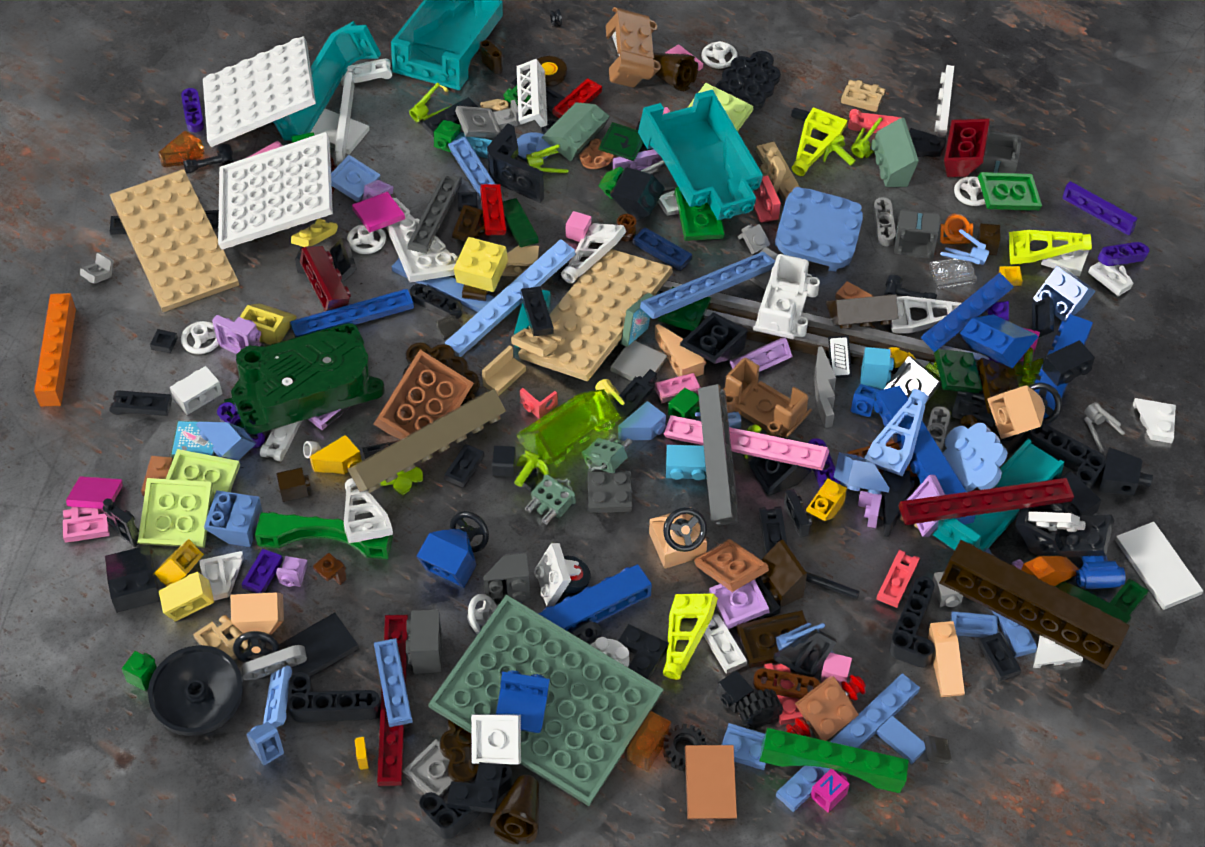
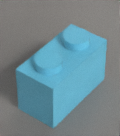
[860,347,894,390]
[666,445,707,480]

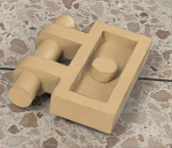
[841,80,886,112]
[760,147,786,194]
[193,615,248,660]

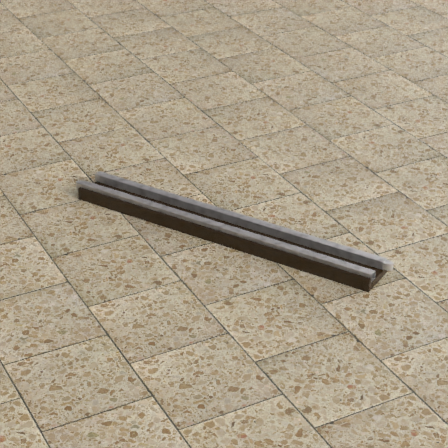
[660,280,989,385]

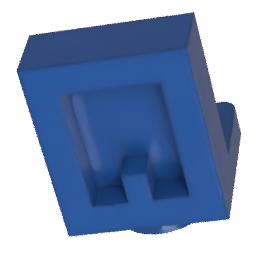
[851,384,880,417]

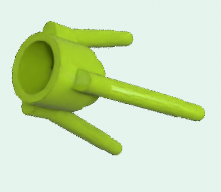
[409,83,450,122]
[851,117,882,158]
[526,144,569,173]

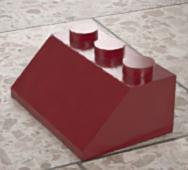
[944,119,990,177]
[300,246,351,311]

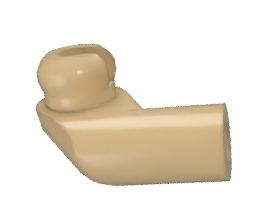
[480,99,509,111]

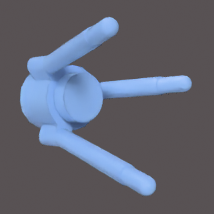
[940,229,989,265]

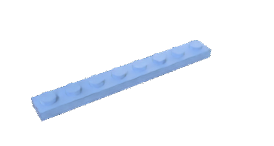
[445,239,576,357]

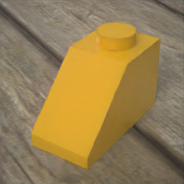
[309,435,362,474]
[154,539,204,586]

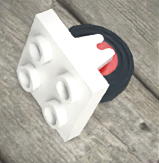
[535,543,591,606]

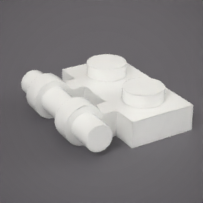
[1028,512,1085,532]

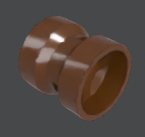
[617,214,636,241]

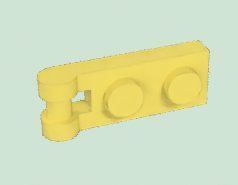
[291,219,338,247]

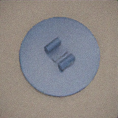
[517,132,551,161]

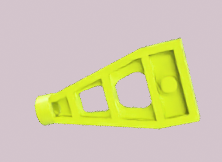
[791,107,848,176]
[1009,230,1092,265]
[663,594,718,680]

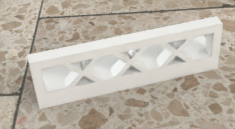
[517,59,548,127]

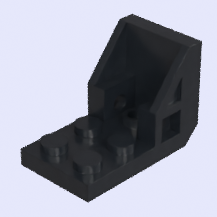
[487,123,544,203]
[1016,503,1114,557]

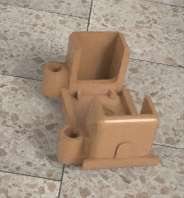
[606,7,661,88]
[724,358,812,438]

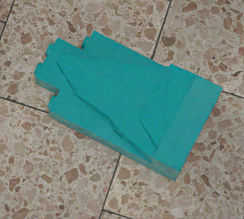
[391,0,503,91]
[638,89,763,220]

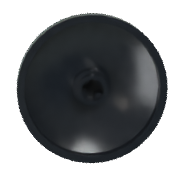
[148,645,243,736]

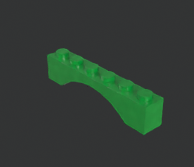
[255,512,393,559]
[759,728,909,793]

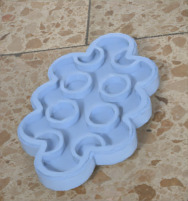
[943,423,1007,492]

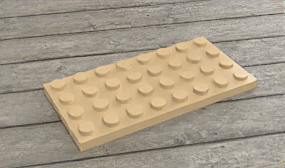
[110,169,239,313]
[518,249,673,382]

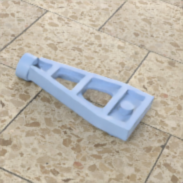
[864,389,929,476]

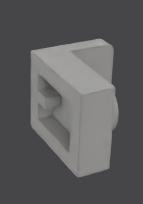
[493,100,520,130]

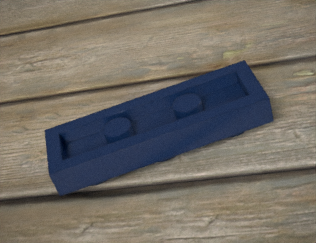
[633,227,692,271]

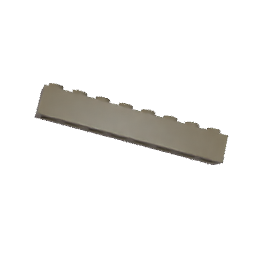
[348,389,506,493]

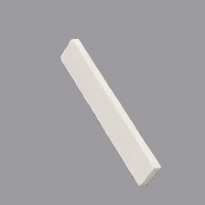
[334,72,355,165]

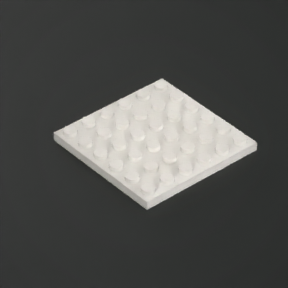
[203,36,316,147]
[218,132,333,249]

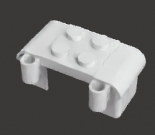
[753,254,820,339]

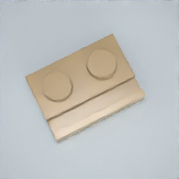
[511,325,563,357]

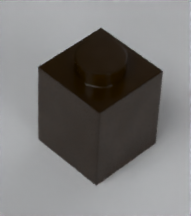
[977,223,1000,256]
[276,467,311,502]

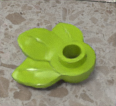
[380,466,423,495]

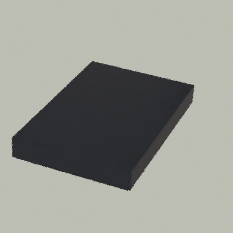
[279,612,359,677]

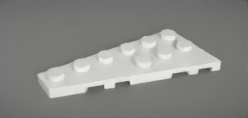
[386,198,458,283]

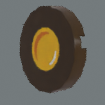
[537,56,567,86]

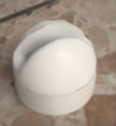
[303,441,321,458]

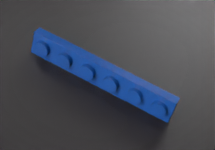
[921,273,1014,352]
[290,289,414,338]

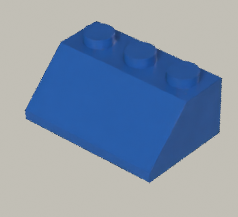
[959,314,1038,368]

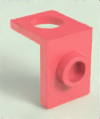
[520,388,558,419]

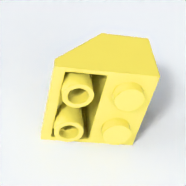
[240,303,297,345]

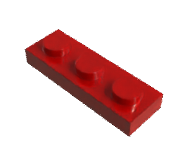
[552,78,602,118]
[480,184,506,235]

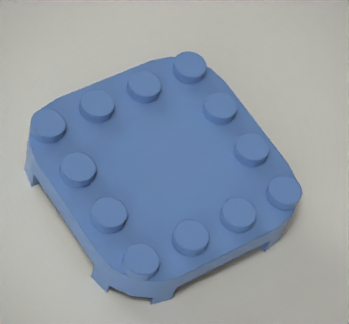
[775,187,863,272]

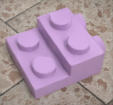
[212,315,264,354]

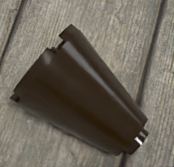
[653,53,699,92]
[490,775,539,844]

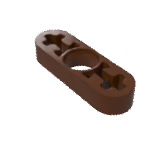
[753,668,821,699]

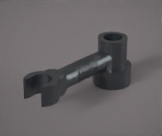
[183,144,234,173]
[884,275,937,300]

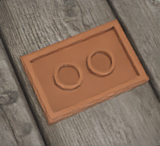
[694,539,769,592]
[685,745,737,820]

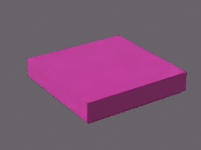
[352,192,405,233]
[66,476,123,509]

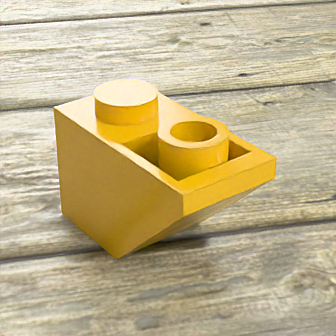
[806,478,847,521]

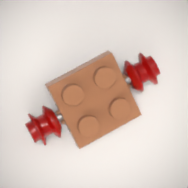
[786,675,866,741]

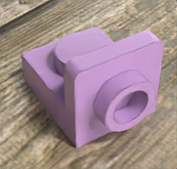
[362,180,394,201]
[858,491,882,528]
[276,556,308,587]

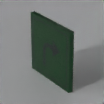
[598,122,644,161]

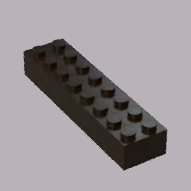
[939,540,1130,669]

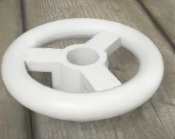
[701,41,738,69]
[954,176,985,206]
[347,224,386,254]
[181,321,219,354]
[467,594,497,635]

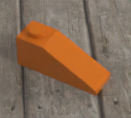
[1021,556,1080,586]

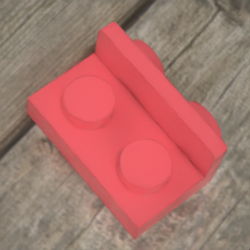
[753,176,781,223]

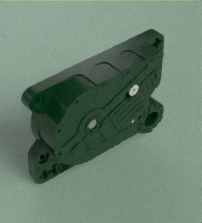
[231,323,385,434]

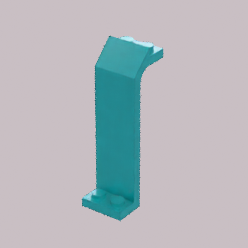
[273,21,381,141]
[933,439,1064,552]

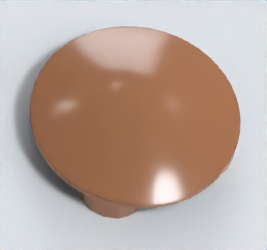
[579,139,616,169]

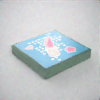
[621,293,654,347]
[171,421,216,459]

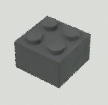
[406,610,442,674]

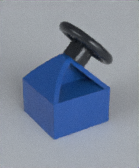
[416,511,489,588]

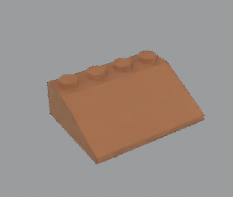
[373,350,474,440]

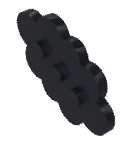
[716,51,781,110]

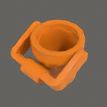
[940,213,973,244]

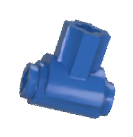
[1076,555,1126,590]

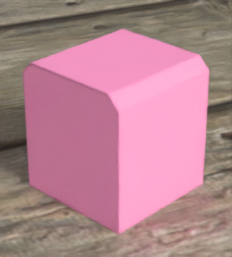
[566,211,591,242]
[821,652,852,686]

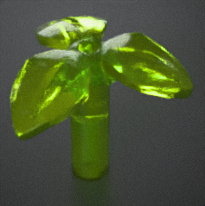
[1013,347,1044,383]

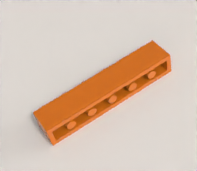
[34,293,76,407]

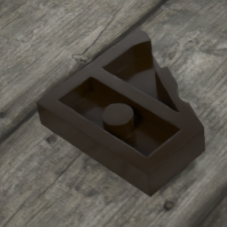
[452,205,485,242]

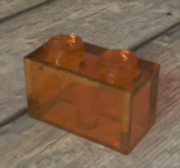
[627,711,671,772]

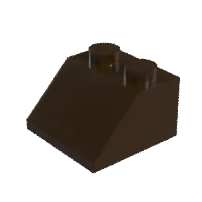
[759,540,807,608]

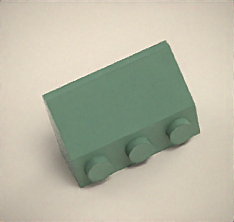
[542,103,610,162]
[871,118,919,187]

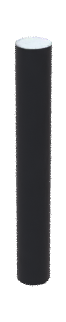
[806,571,860,600]

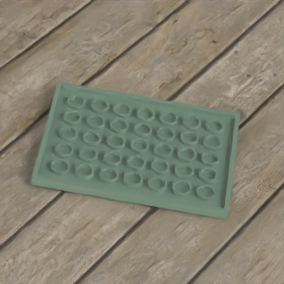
[429,595,664,806]

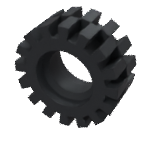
[737,689,783,728]
[663,724,706,771]

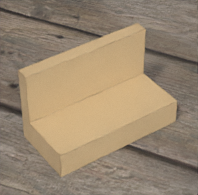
[482,345,526,396]

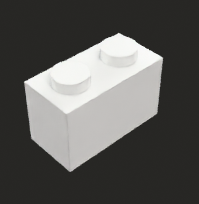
[170,366,222,415]

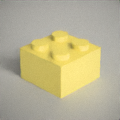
[453,237,508,292]

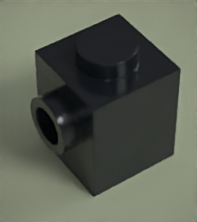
[717,670,754,713]

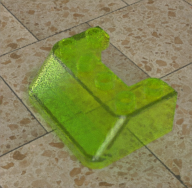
[516,389,621,465]

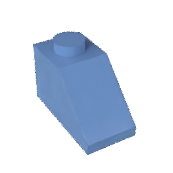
[618,401,666,440]
[247,722,284,765]

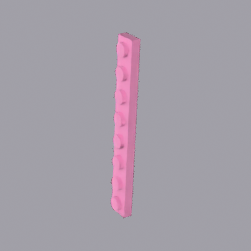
[664,415,829,471]

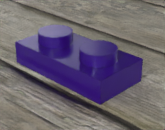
[242,549,283,593]

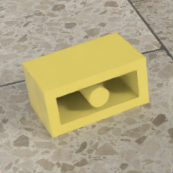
[159,572,214,622]

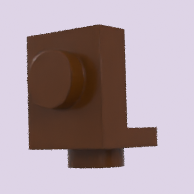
[313,553,347,585]

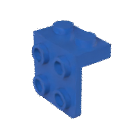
[496,670,550,733]

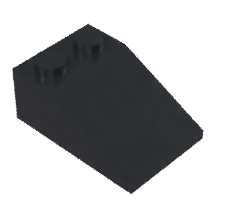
[680,312,748,364]
[105,545,161,613]

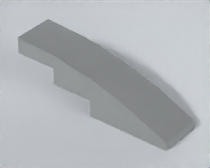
[814,346,836,429]

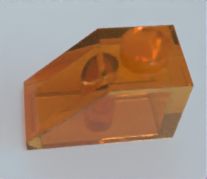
[158,131,205,167]

